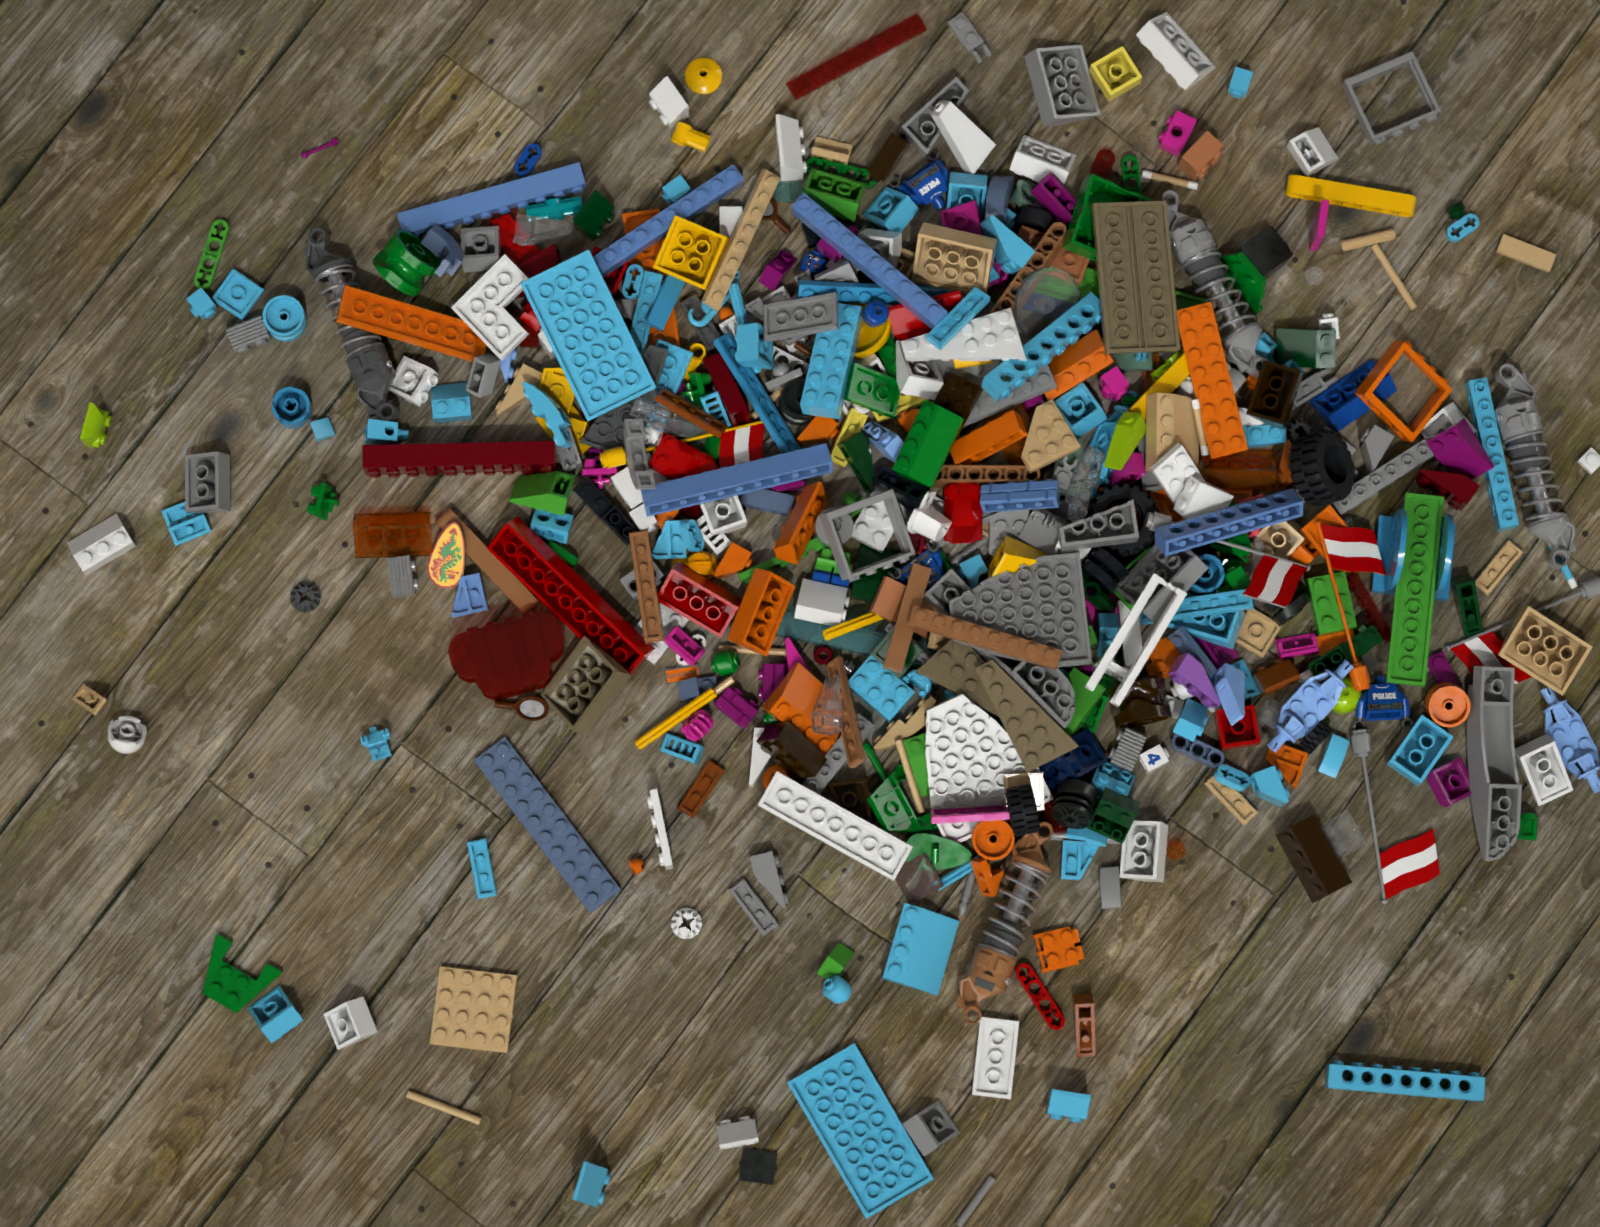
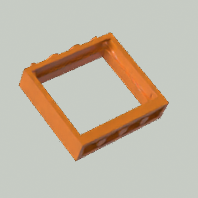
[1355,340,1453,443]

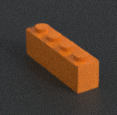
[950,410,1028,465]

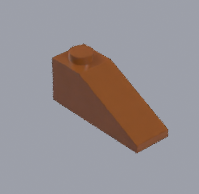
[1072,993,1096,1057]

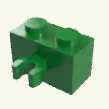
[1214,566,1250,593]

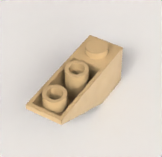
[495,364,542,418]

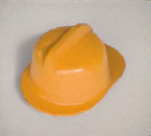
[671,551,718,580]

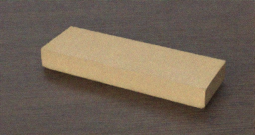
[1496,234,1556,273]
[1475,540,1523,596]
[1204,775,1258,826]

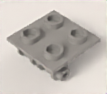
[1018,509,1069,555]

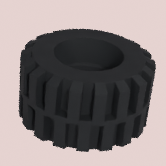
[1005,784,1040,836]

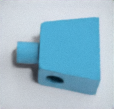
[364,419,409,445]

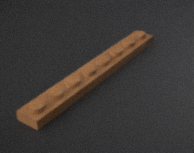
[908,606,1062,670]

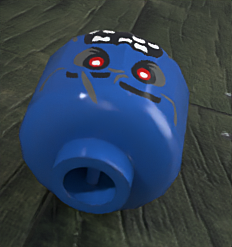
[800,250,827,279]
[862,301,889,328]

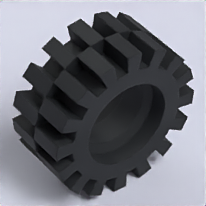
[1299,720,1333,755]

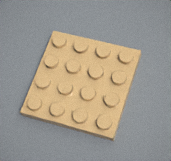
[430,966,517,1053]

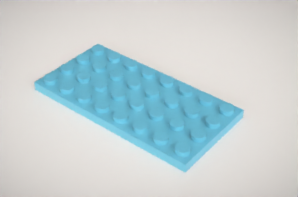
[520,250,657,421]
[787,1043,934,1219]

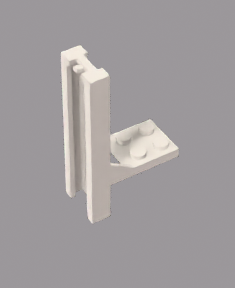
[1084,573,1187,707]

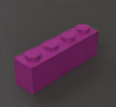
[1030,173,1076,230]

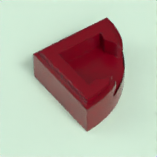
[681,505,701,519]

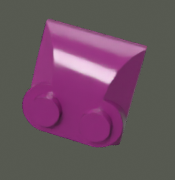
[1427,757,1471,807]

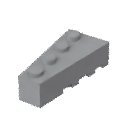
[899,77,969,158]
[1058,500,1139,552]

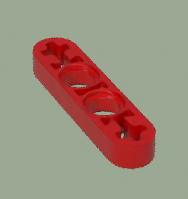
[1015,963,1065,1030]

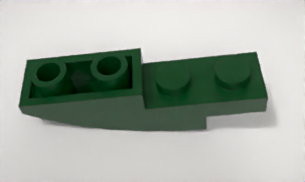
[1307,624,1384,676]

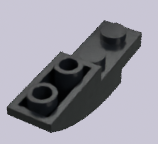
[572,477,639,545]

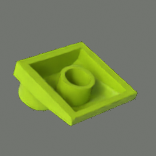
[80,402,112,448]

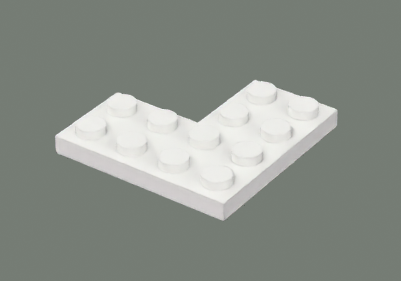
[451,254,529,361]
[851,484,944,553]

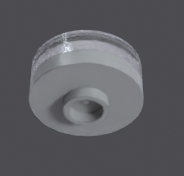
[814,507,854,547]

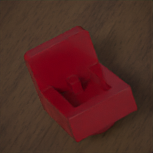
[899,533,928,555]

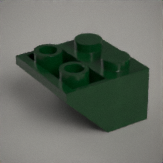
[1087,787,1141,844]

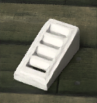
[696,515,731,555]

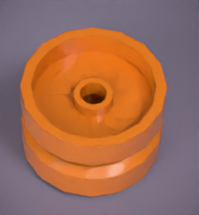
[1425,682,1471,727]
[971,820,1015,861]

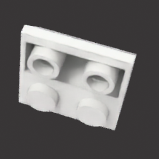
[1287,127,1339,177]

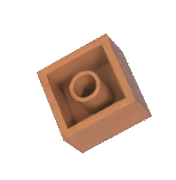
[1178,130,1224,182]

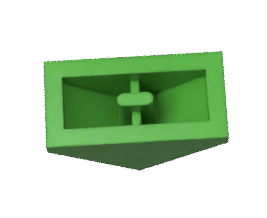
[817,942,855,980]

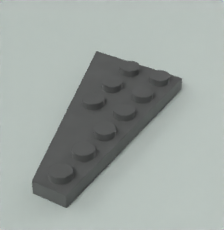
[579,345,668,450]

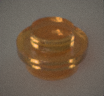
[1166,841,1185,861]

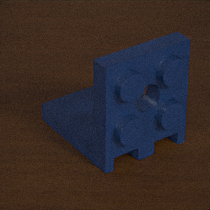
[1039,728,1108,795]

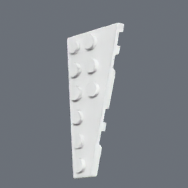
[901,308,1027,361]

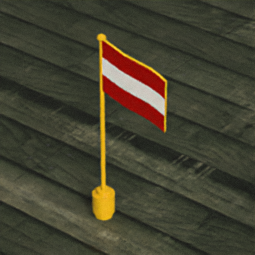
[599,421,765,469]

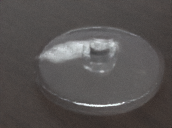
[1014,266,1080,339]

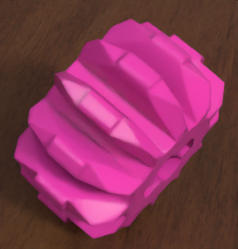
[681,709,714,742]

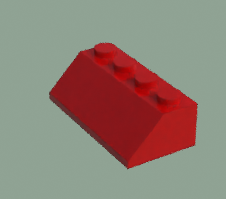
[888,290,964,341]
[658,562,742,638]

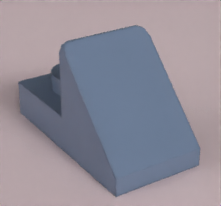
[678,676,719,701]

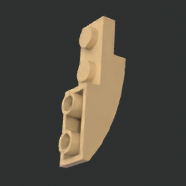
[873,696,937,752]

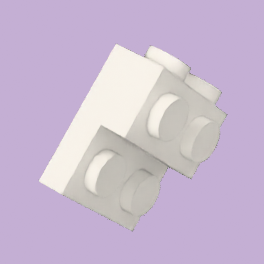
[389,356,439,407]

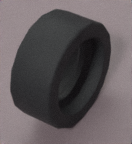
[1016,207,1054,233]

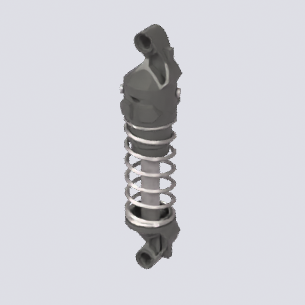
[303,227,400,422]

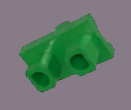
[682,372,715,408]
[307,482,340,521]

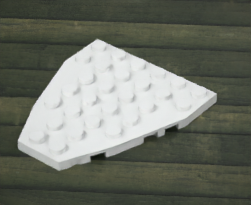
[925,693,1053,843]

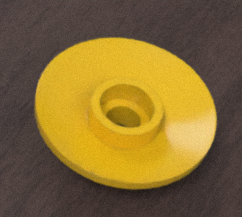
[685,58,722,94]

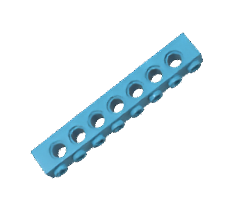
[981,292,1102,402]
[1465,377,1519,532]
[1325,1061,1485,1102]

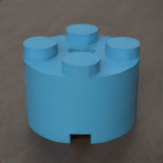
[271,387,312,429]
[1189,554,1225,596]

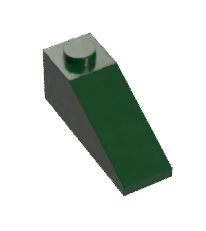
[837,432,875,494]
[1450,573,1483,637]

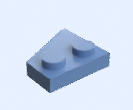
[451,572,488,618]

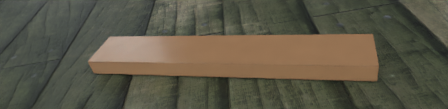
[629,530,664,644]
[882,563,932,674]
[826,656,866,768]

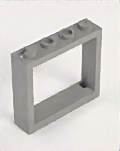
[1342,51,1441,145]
[819,489,915,582]

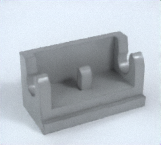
[555,427,583,473]

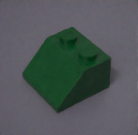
[573,190,616,242]

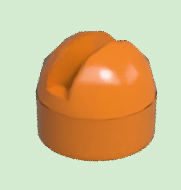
[718,306,735,322]
[629,858,645,875]

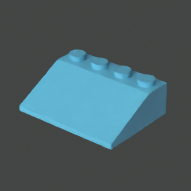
[882,903,959,996]

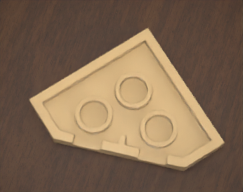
[1021,399,1081,473]

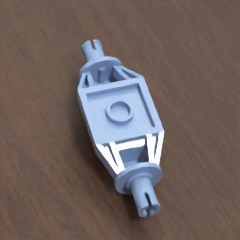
[1267,660,1354,753]
[1540,687,1600,794]

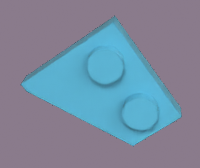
[652,519,687,559]
[1060,840,1099,881]

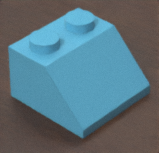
[946,172,988,219]
[863,186,919,233]
[735,323,773,369]
[431,382,473,423]
[1054,382,1108,438]
[248,985,303,1043]
[1046,1089,1091,1123]

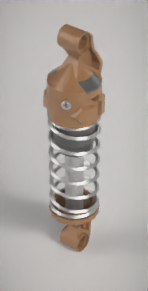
[956,822,1053,1026]

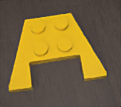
[539,368,588,439]

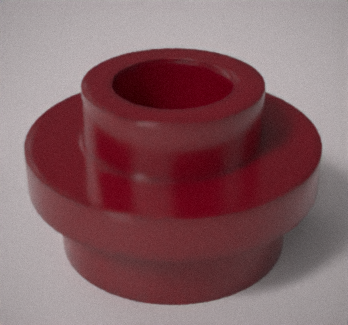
[814,646,833,665]

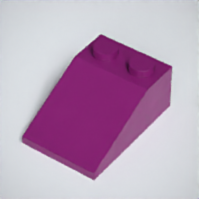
[1426,418,1495,480]

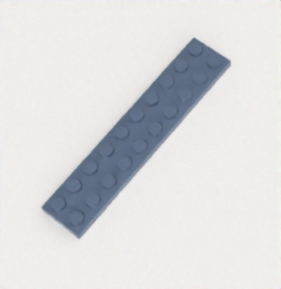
[474,737,621,914]

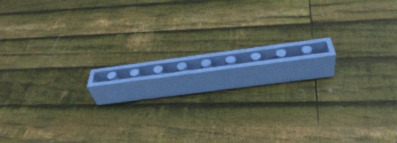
[397,162,586,238]
[593,164,744,278]
[791,193,948,329]
[641,443,833,517]

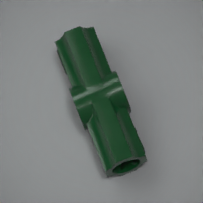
[1082,572,1117,613]

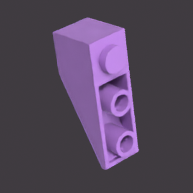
[1168,653,1221,708]

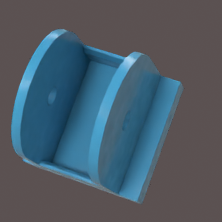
[1370,508,1456,602]

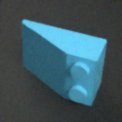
[980,215,1035,275]
[572,1161,611,1207]

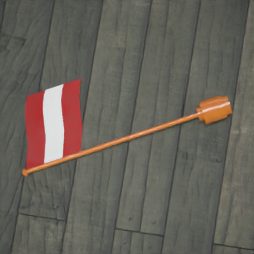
[1314,520,1386,692]

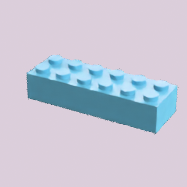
[800,303,863,419]

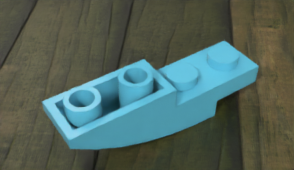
[522,382,573,449]
[1243,425,1287,448]

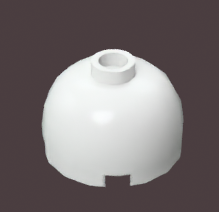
[107,716,147,754]

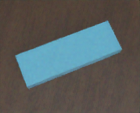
[467,838,497,899]

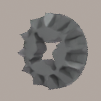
[290,582,321,613]

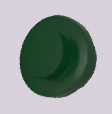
[1448,202,1465,220]

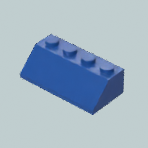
[1309,359,1397,433]

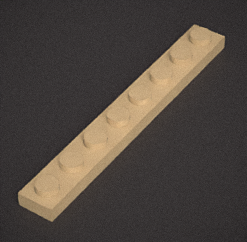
[701,169,780,311]

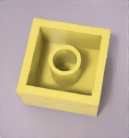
[1089,46,1142,102]

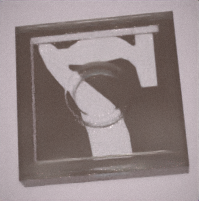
[895,853,944,905]

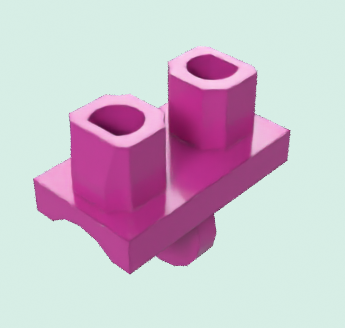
[582,459,617,489]

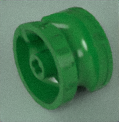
[373,229,440,296]

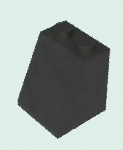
[1236,226,1294,279]

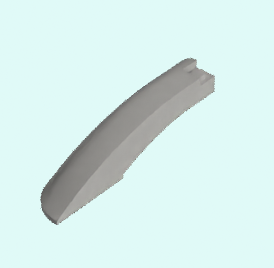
[923,569,1075,729]
[1467,666,1522,861]

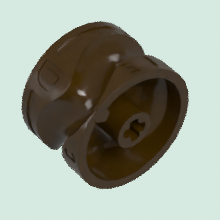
[1108,678,1172,729]

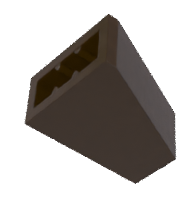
[867,133,910,183]

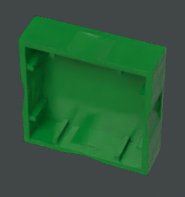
[1062,174,1155,262]

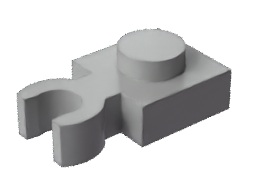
[1052,455,1078,492]

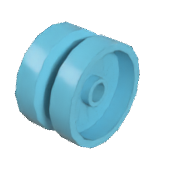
[262,295,307,342]

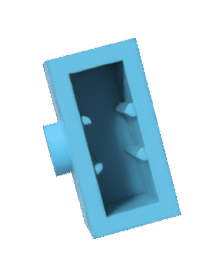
[1173,698,1209,742]

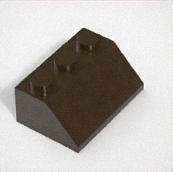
[1246,360,1303,429]

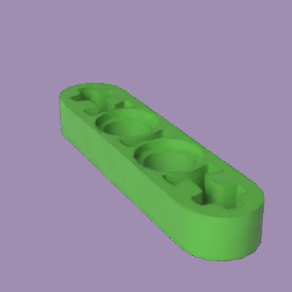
[194,219,230,291]

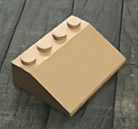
[911,222,997,294]
[1146,392,1199,472]
[1498,606,1593,696]

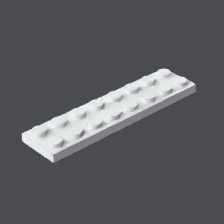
[758,772,913,881]

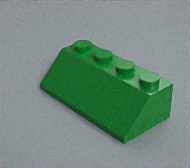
[892,400,964,488]

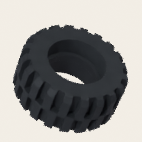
[1289,429,1355,506]
[1085,483,1159,558]

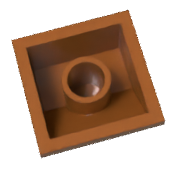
[1274,440,1295,490]
[1252,659,1301,698]

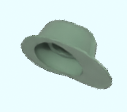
[1010,180,1045,208]

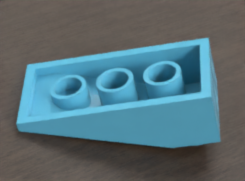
[1167,592,1245,649]

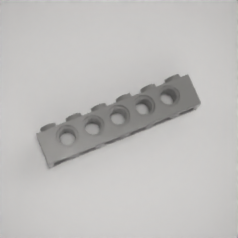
[1329,438,1435,517]
[802,714,874,795]

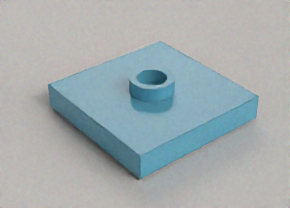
[211,269,265,321]

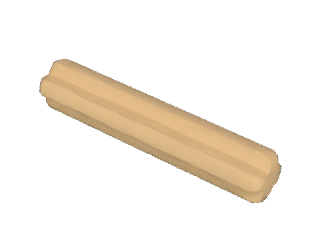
[1340,228,1396,251]

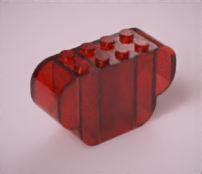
[448,612,566,700]

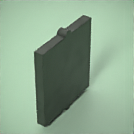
[739,1148,777,1185]

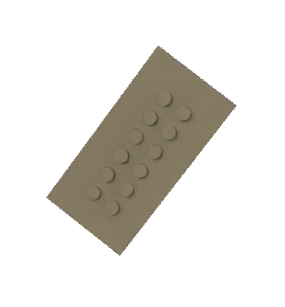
[1091,201,1180,354]

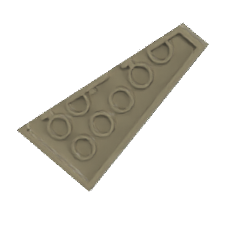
[915,639,1000,718]
[975,660,1080,773]

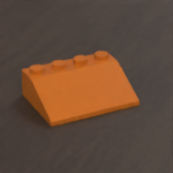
[762,662,841,756]

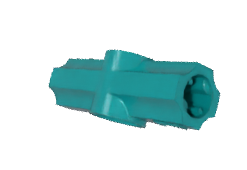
[525,196,583,223]

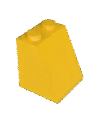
[988,535,1047,578]

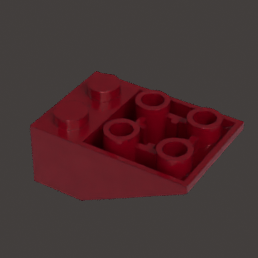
[1414,469,1480,511]

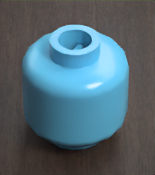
[822,975,851,1004]

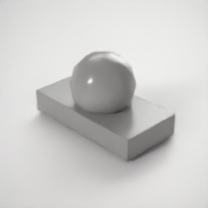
[765,362,805,392]

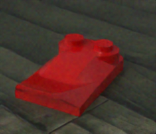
[648,432,720,480]
[944,482,983,544]

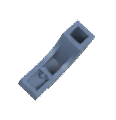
[985,175,1013,227]
[421,224,464,277]

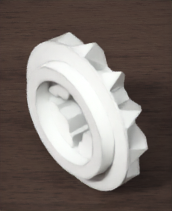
[671,908,702,939]

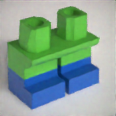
[812,548,851,588]

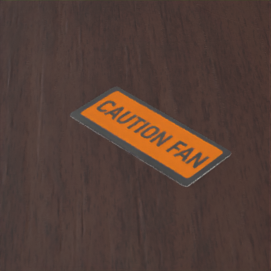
[664,664,701,684]

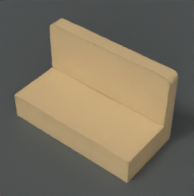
[811,137,852,165]

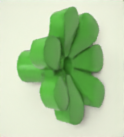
[842,492,863,516]

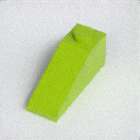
[1104,411,1146,470]

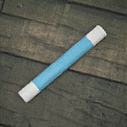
[1548,544,1578,589]

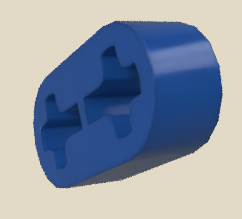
[514,143,542,177]

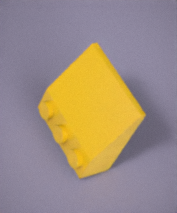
[653,215,729,291]

